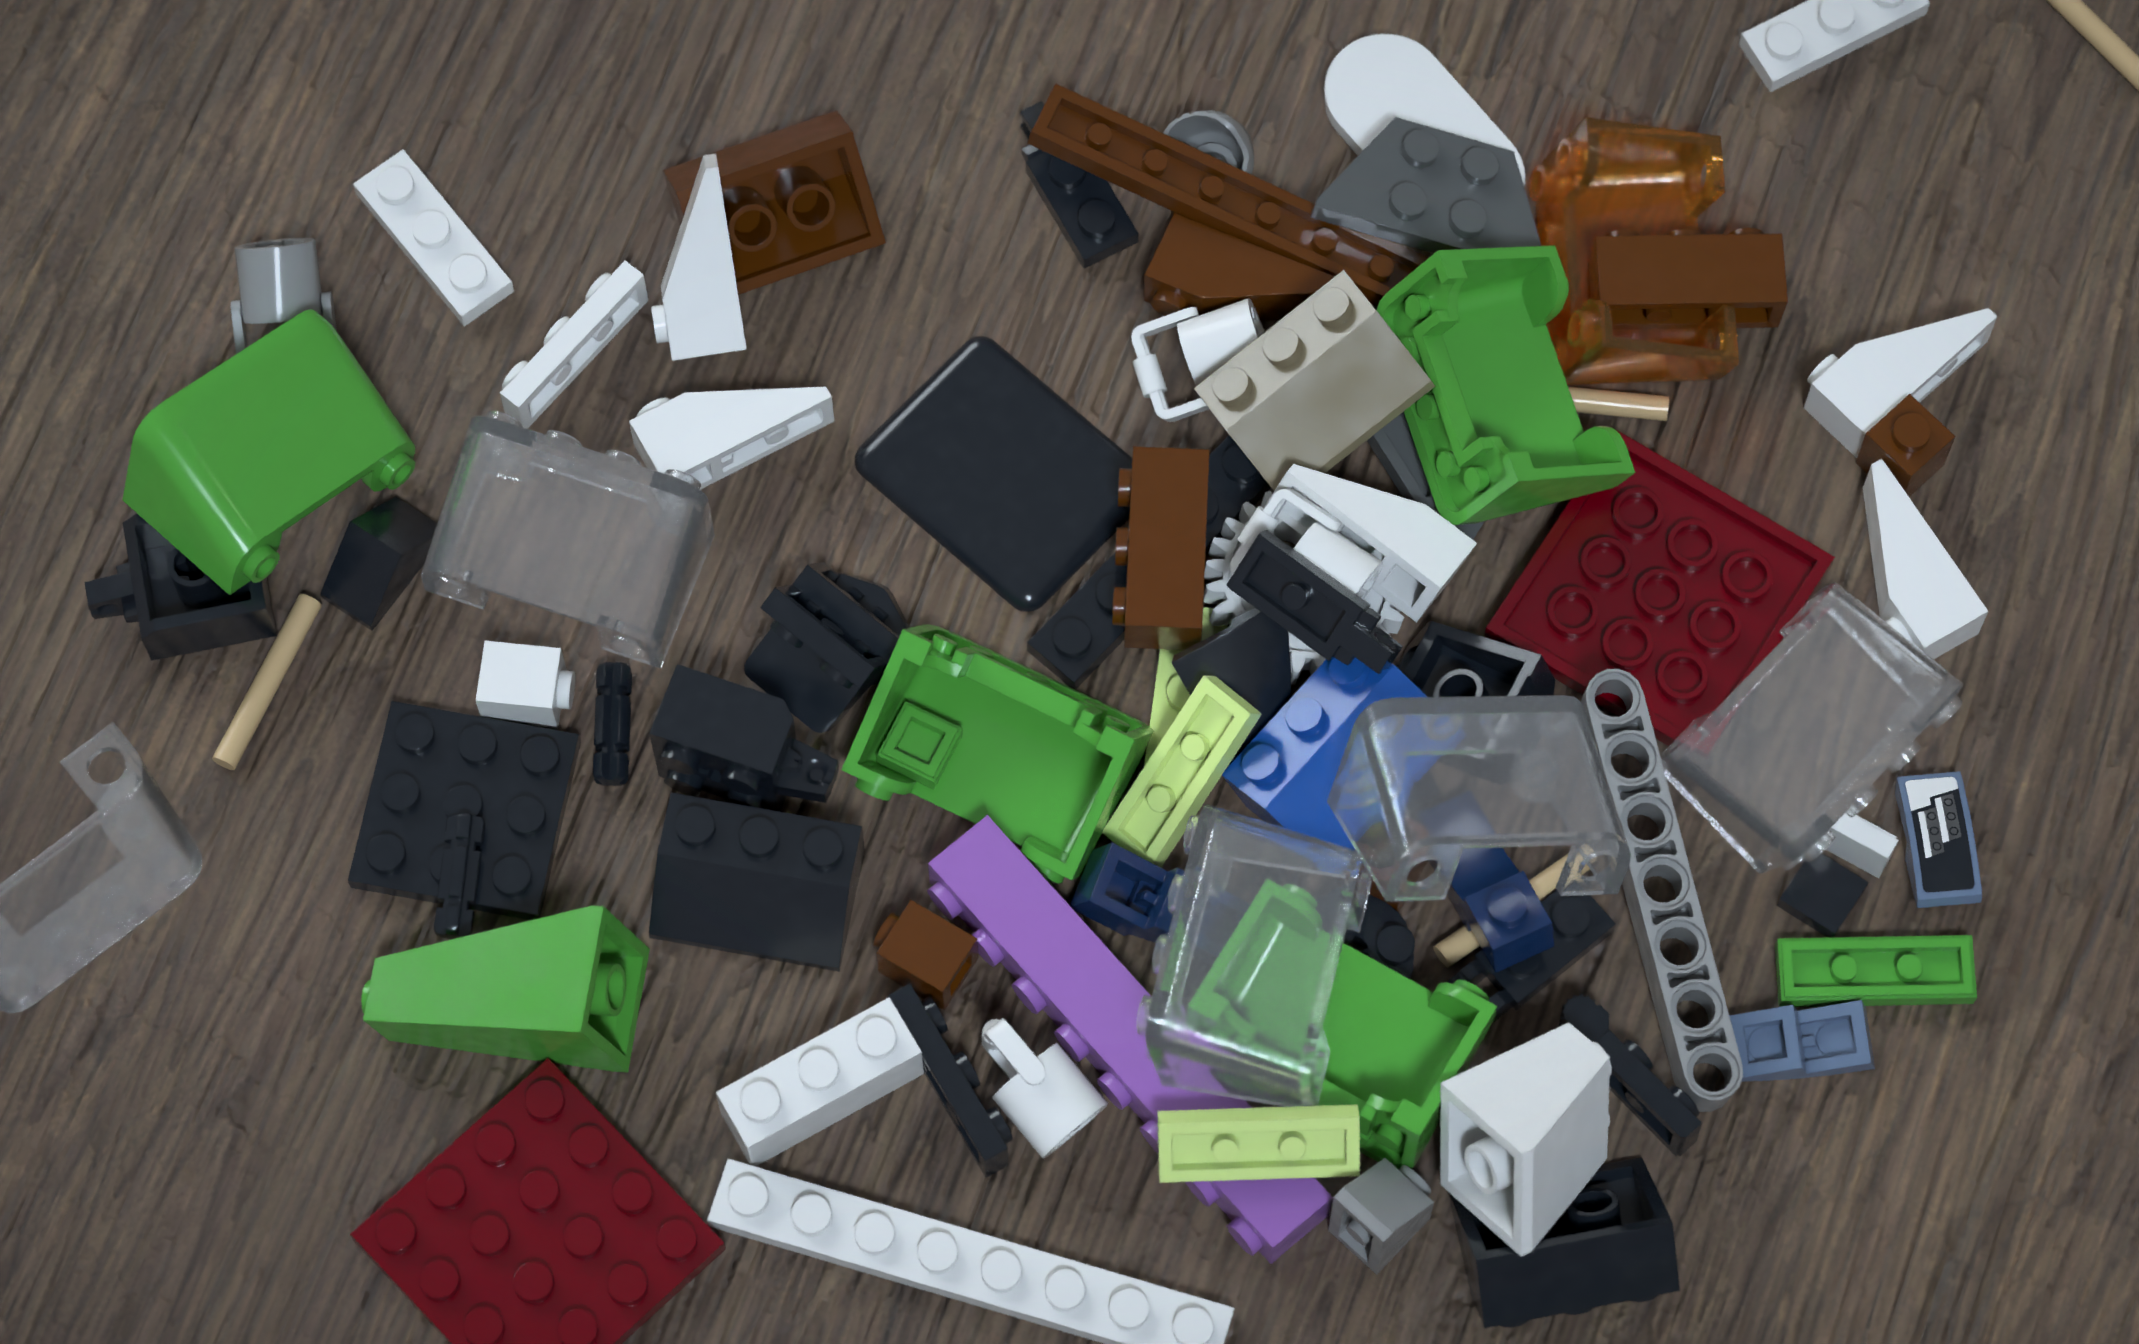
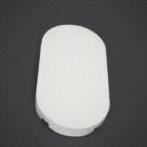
[1324,34,1525,186]

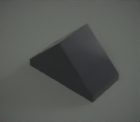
[320,497,448,631]

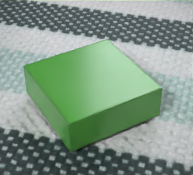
[876,701,963,790]

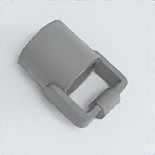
[231,238,337,354]

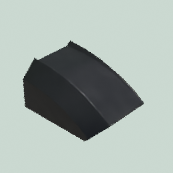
[1396,621,1556,787]

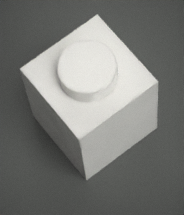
[475,641,575,730]

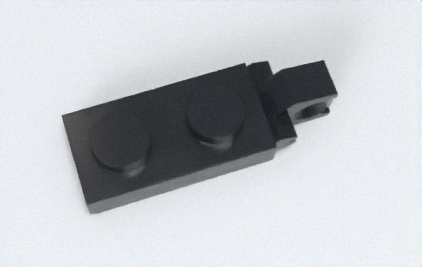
[1020,101,1139,269]
[1226,530,1403,674]

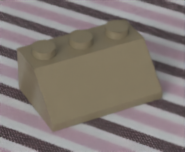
[1194,270,1435,491]

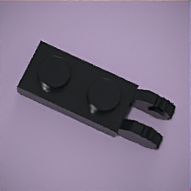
[1447,877,1616,1023]
[1558,994,1702,1156]

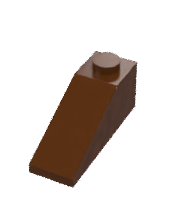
[1144,213,1335,321]

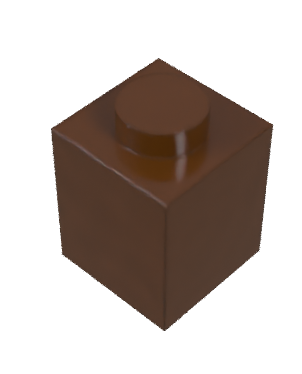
[1856,394,1955,497]
[873,900,979,1011]

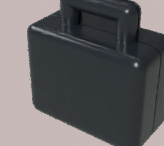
[854,336,1132,612]

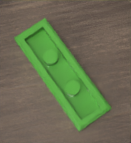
[1775,935,1977,1007]

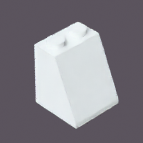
[1440,1022,1612,1257]

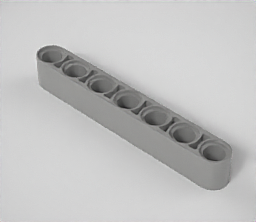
[1578,669,1743,1112]

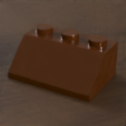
[662,110,886,295]

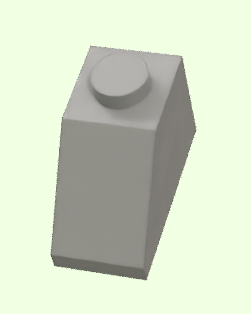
[1328,1158,1434,1275]

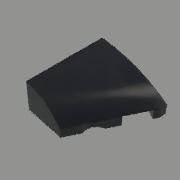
[1172,608,1293,764]

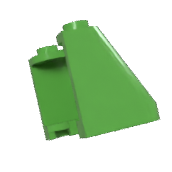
[1377,245,1635,525]
[122,309,415,595]
[841,624,1154,884]
[1185,879,1497,1169]

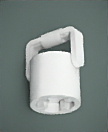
[1131,298,1265,422]
[1230,488,1383,600]
[981,1018,1108,1158]

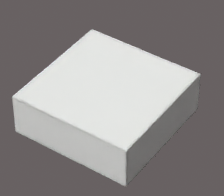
[1822,809,1898,878]

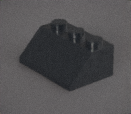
[649,793,865,972]
[1449,1157,1680,1329]

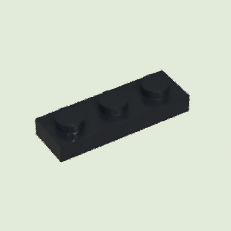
[887,983,1013,1178]

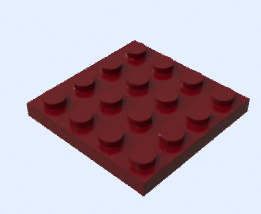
[1484,430,1835,767]
[350,1058,726,1344]

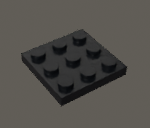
[348,701,581,920]

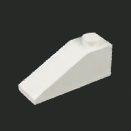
[651,154,746,361]
[1804,308,1997,458]
[629,387,835,506]
[1863,459,1988,670]
[1264,464,1477,623]

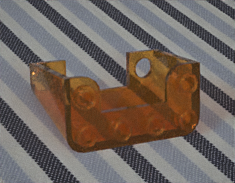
[1529,117,1739,385]

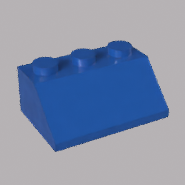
[1222,658,1463,876]

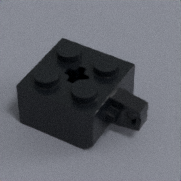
[84,514,277,661]
[649,664,839,812]

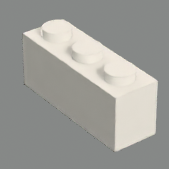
[716,997,924,1167]

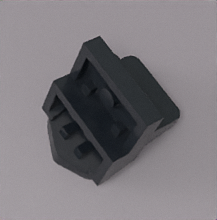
[744,562,909,733]

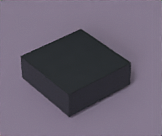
[1777,848,1869,938]

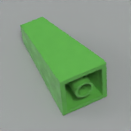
[361,906,650,1073]

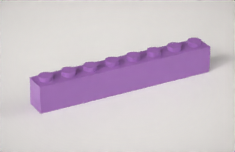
[927,815,1333,1264]

